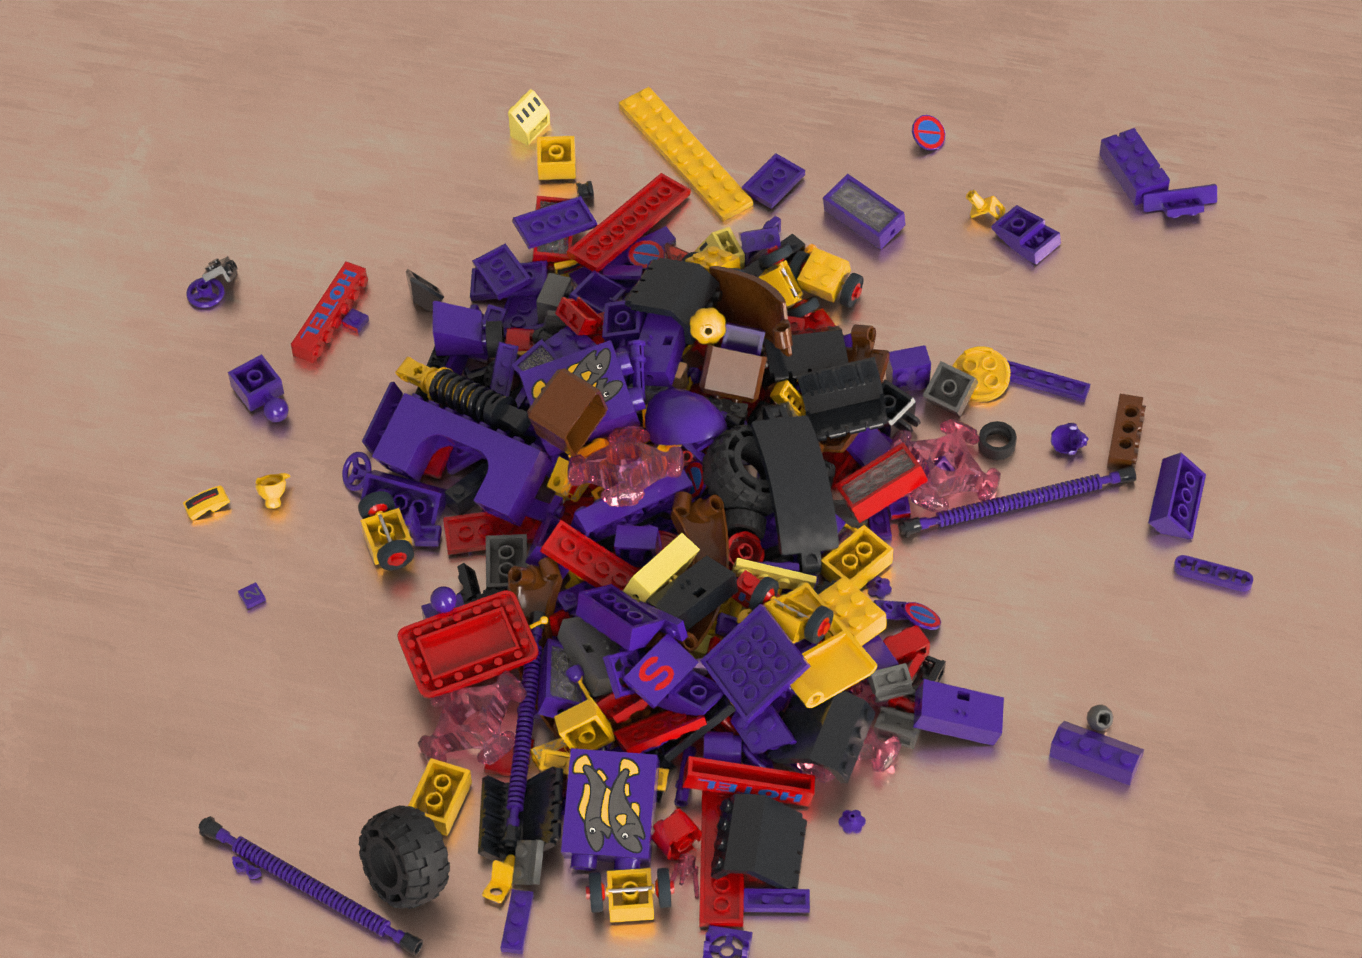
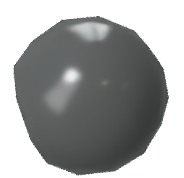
[1086,704,1114,731]

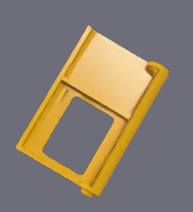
[737,583,877,708]

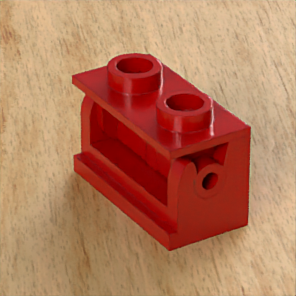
[555,297,602,335]

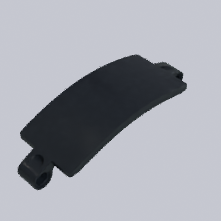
[751,404,839,575]

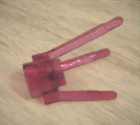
[670,854,699,898]

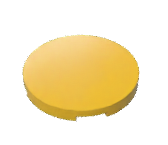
[952,346,1010,402]

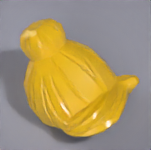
[255,473,290,509]

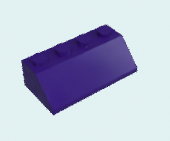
[1148,452,1206,540]
[361,470,447,525]
[576,584,665,651]
[1049,721,1144,786]

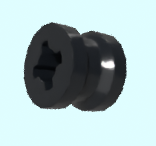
[576,181,594,200]

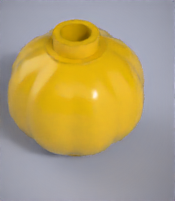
[689,308,726,345]

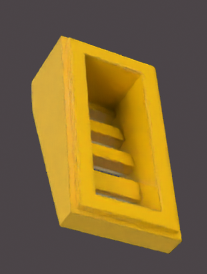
[770,380,806,416]

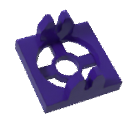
[603,649,641,699]
[703,925,753,958]

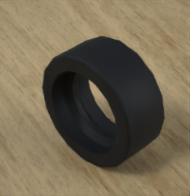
[486,321,505,358]
[978,421,1017,460]

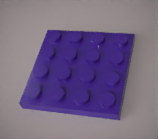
[700,604,811,723]

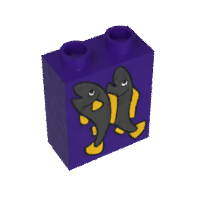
[519,340,646,457]
[561,748,660,871]

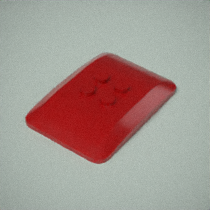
[397,590,539,698]

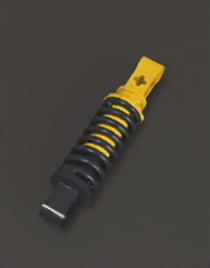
[395,357,532,436]

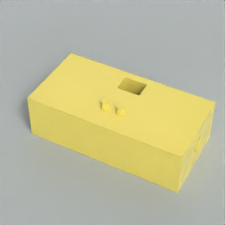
[623,533,700,604]

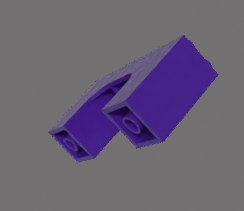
[372,393,552,527]

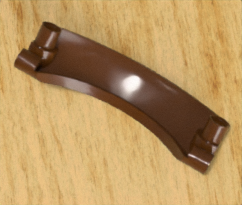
[644,492,729,654]
[508,557,563,739]

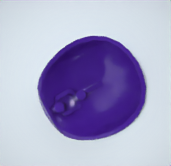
[645,389,727,445]

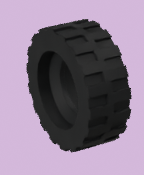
[725,509,767,540]

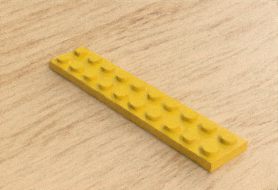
[619,87,753,222]

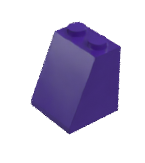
[433,301,487,356]

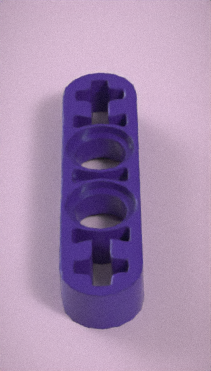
[1174,555,1253,592]

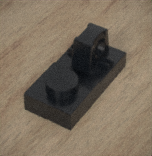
[457,563,481,604]

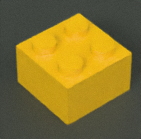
[537,136,576,180]
[554,698,615,750]

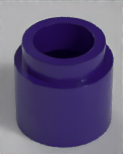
[704,731,742,764]

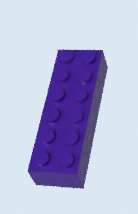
[571,464,693,543]

